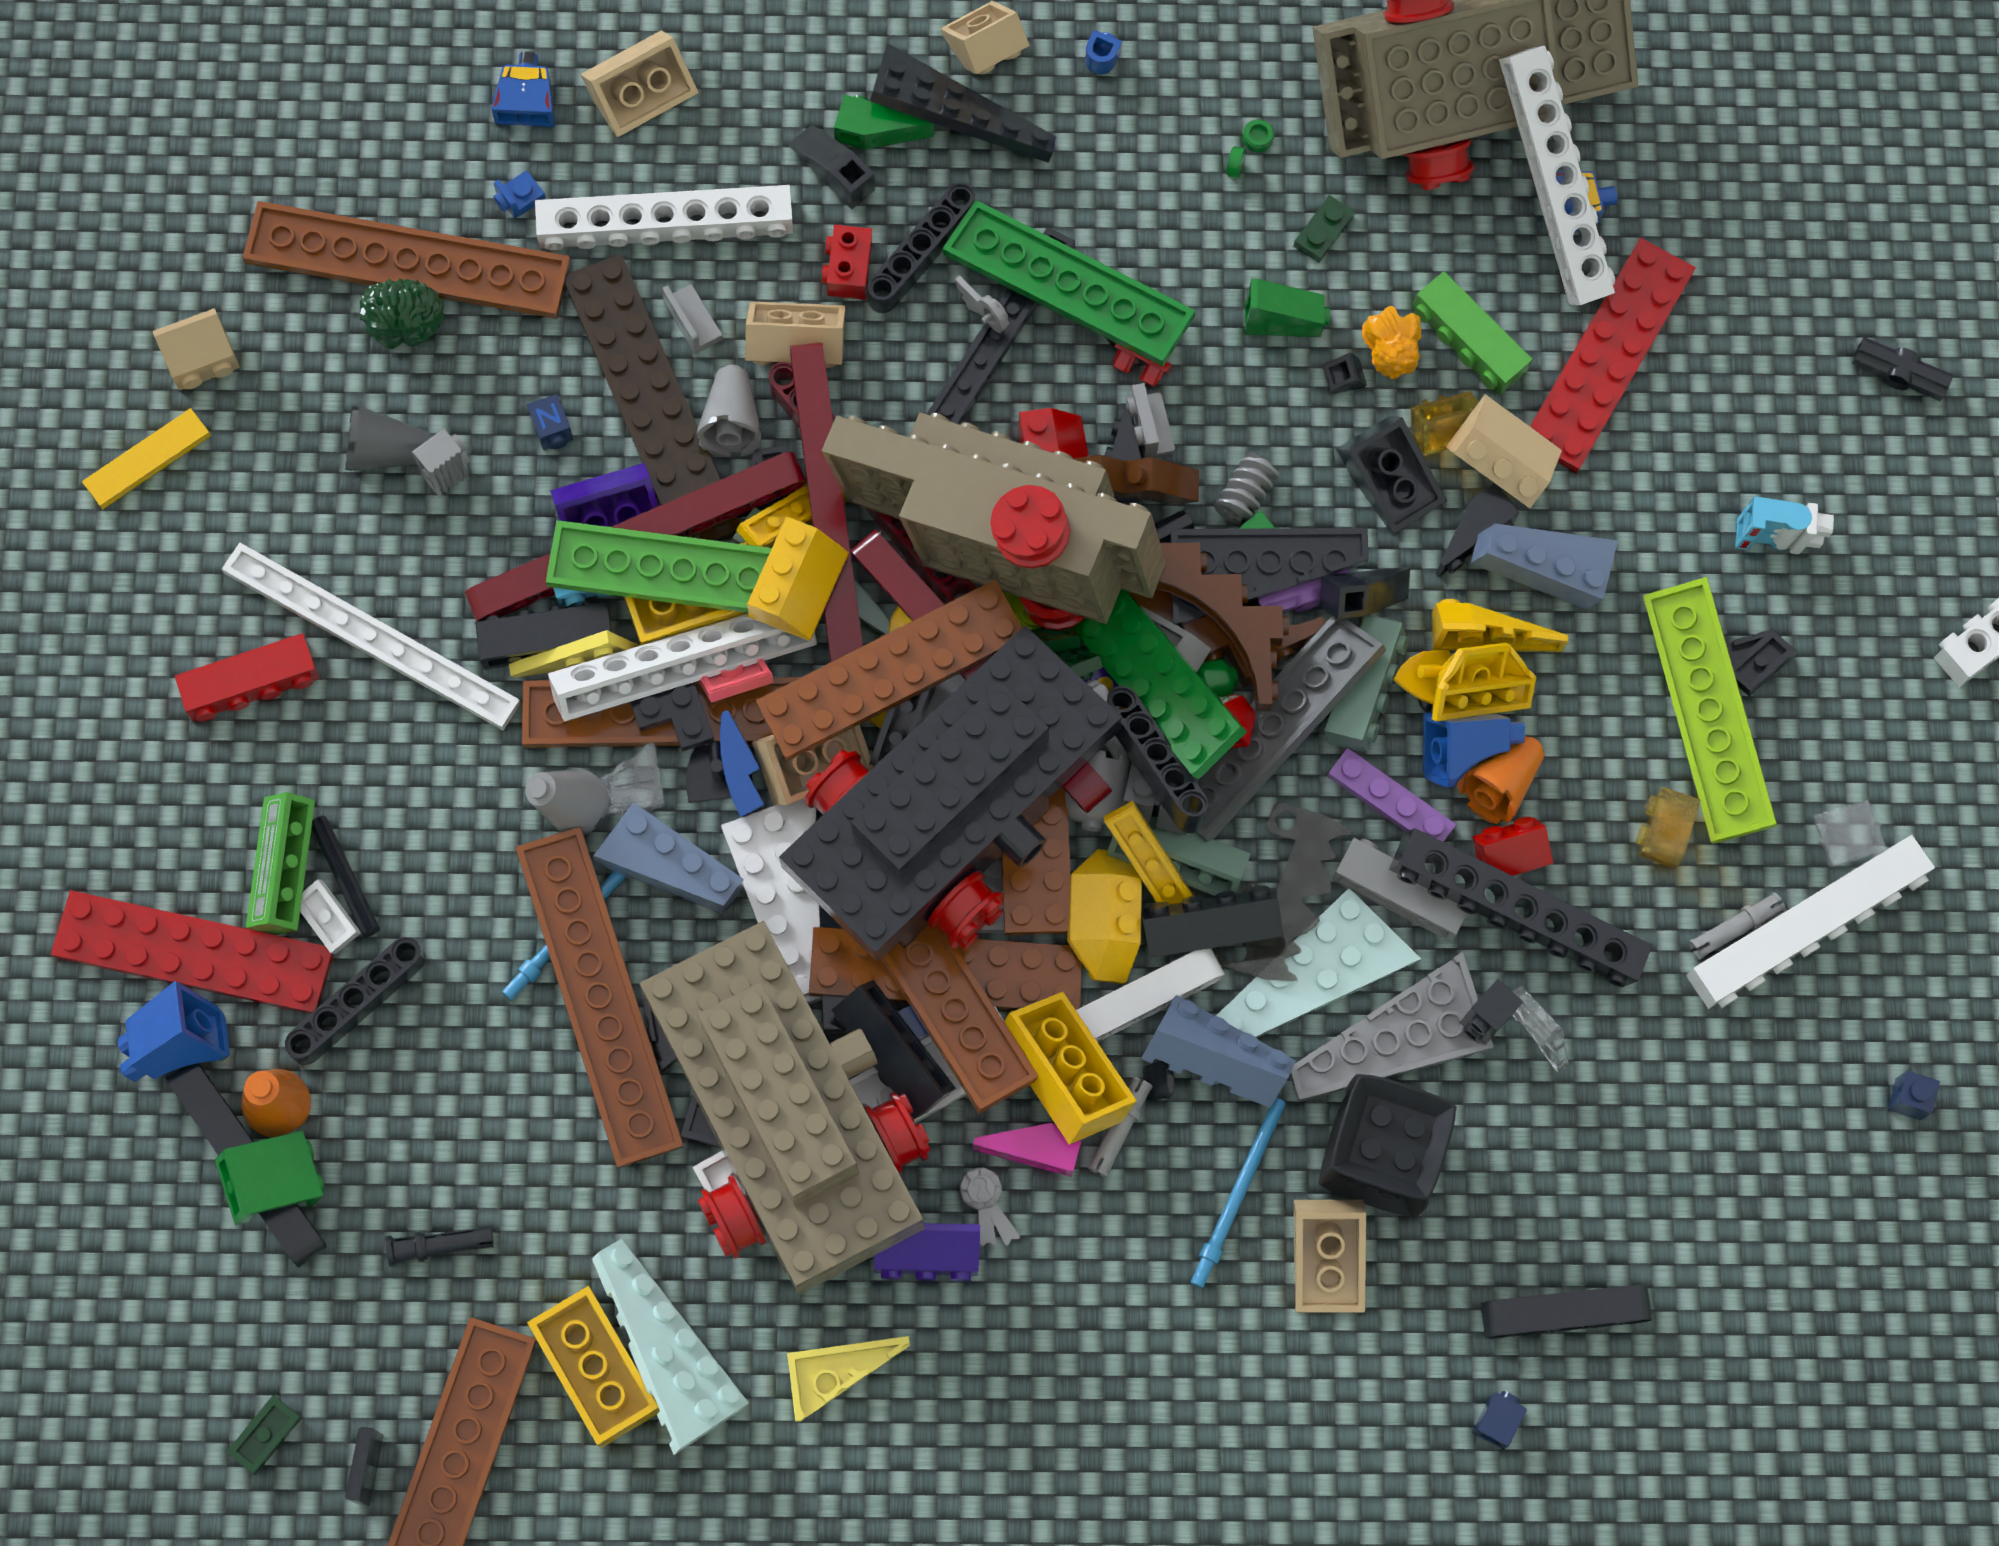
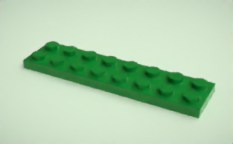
[943,200,1195,367]
[1073,589,1247,780]

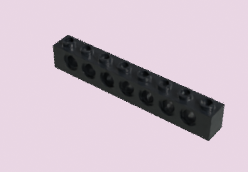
[1389,828,1653,987]

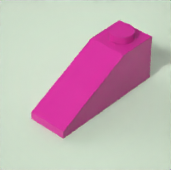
[973,1123,1081,1177]

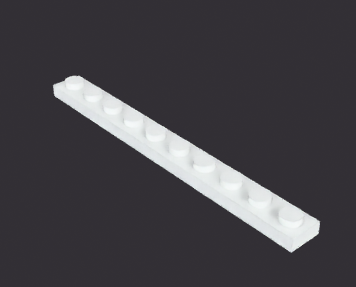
[222,543,521,731]

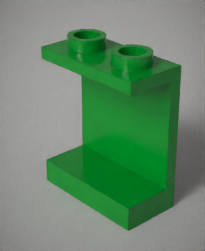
[215,1131,324,1225]

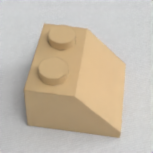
[940,1,1030,74]
[153,308,240,390]

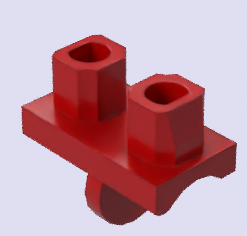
[1113,343,1173,387]

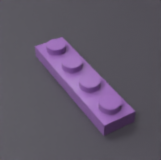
[1327,748,1456,842]

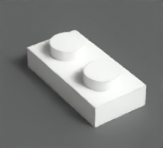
[300,879,361,954]

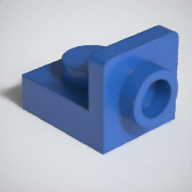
[493,170,546,219]

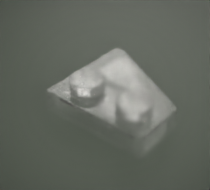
[599,742,665,818]
[1512,986,1569,1072]

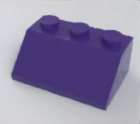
[550,463,658,527]
[874,1223,980,1282]

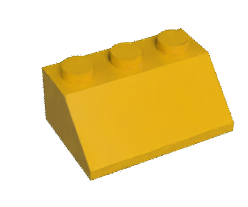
[747,516,849,641]

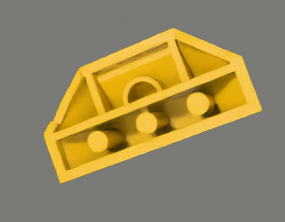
[1432,643,1537,721]
[1067,849,1142,985]

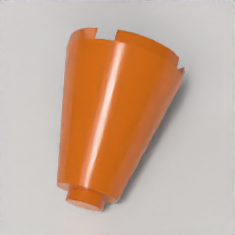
[1457,736,1545,824]
[241,1069,311,1138]

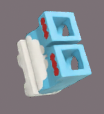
[1735,496,1834,554]

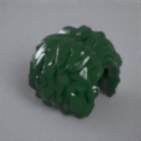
[359,278,445,349]

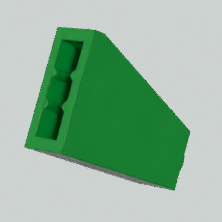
[1245,278,1330,337]

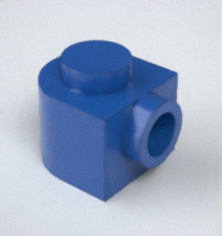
[1085,30,1122,74]

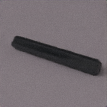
[311,815,380,937]

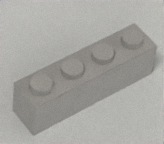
[1332,838,1467,942]

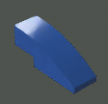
[720,710,765,818]

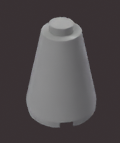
[697,365,762,457]
[525,769,609,835]

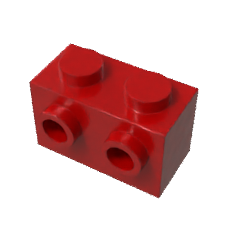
[822,225,872,300]
[1472,817,1553,876]

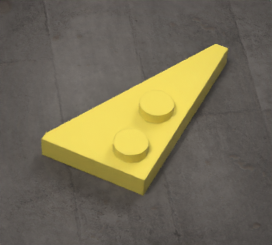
[509,630,640,678]
[787,1336,910,1422]

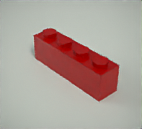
[174,633,320,722]

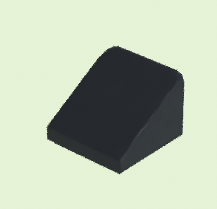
[1322,353,1367,395]
[1143,1061,1175,1100]

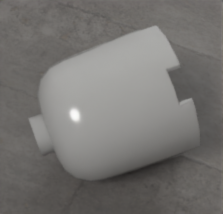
[1065,750,1131,831]

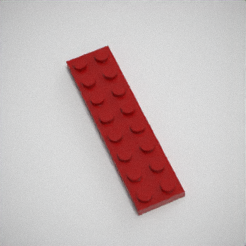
[1530,238,1696,473]
[50,890,334,1014]

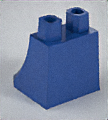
[1423,713,1525,788]
[117,981,230,1082]

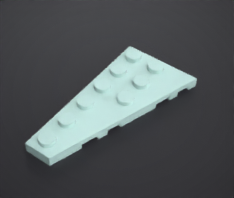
[1216,888,1421,1038]
[592,1239,749,1455]

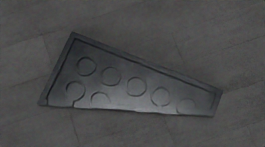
[870,43,1056,163]
[1170,528,1369,626]

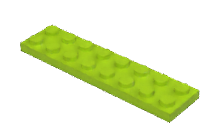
[1643,577,1777,844]

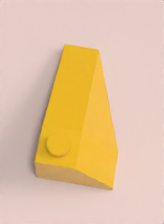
[1431,599,1568,652]

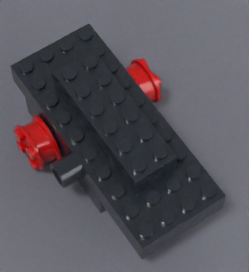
[779,626,1122,962]

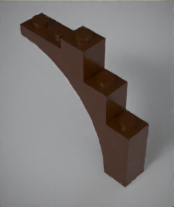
[1050,452,1199,505]
[1156,542,1289,711]
[1129,589,1326,688]

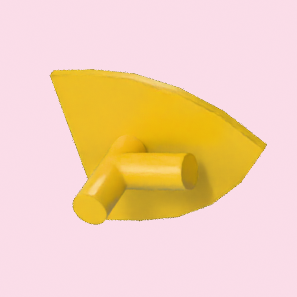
[1393,650,1454,704]

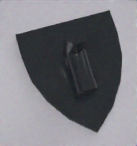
[686,742,753,803]

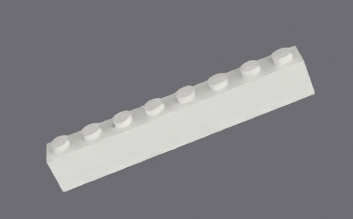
[1686,835,1935,1009]

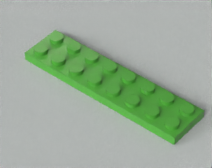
[546,520,772,613]

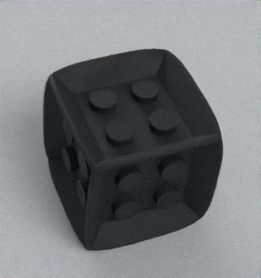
[1318,1074,1457,1217]

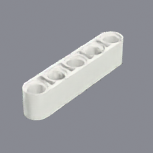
[1076,948,1226,1042]

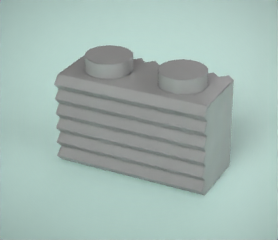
[412,429,471,496]

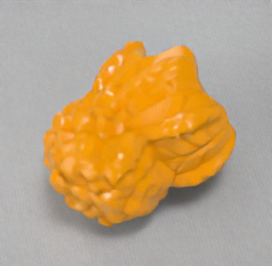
[1362,306,1421,379]

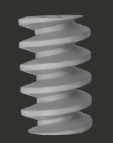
[1214,452,1279,524]

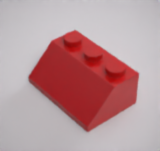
[1018,408,1089,458]

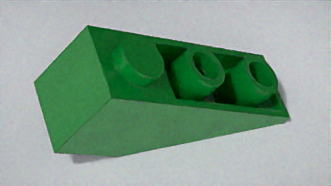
[834,94,935,150]

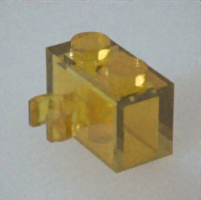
[1411,391,1479,456]
[1635,787,1701,868]

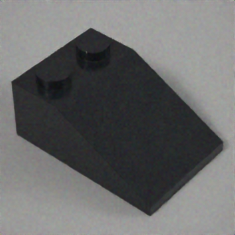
[1336,416,1447,534]

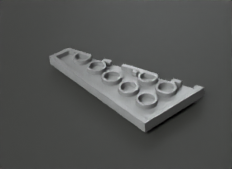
[1290,952,1494,1102]

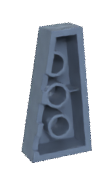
[1471,524,1618,609]
[593,802,744,915]
[1141,995,1296,1108]

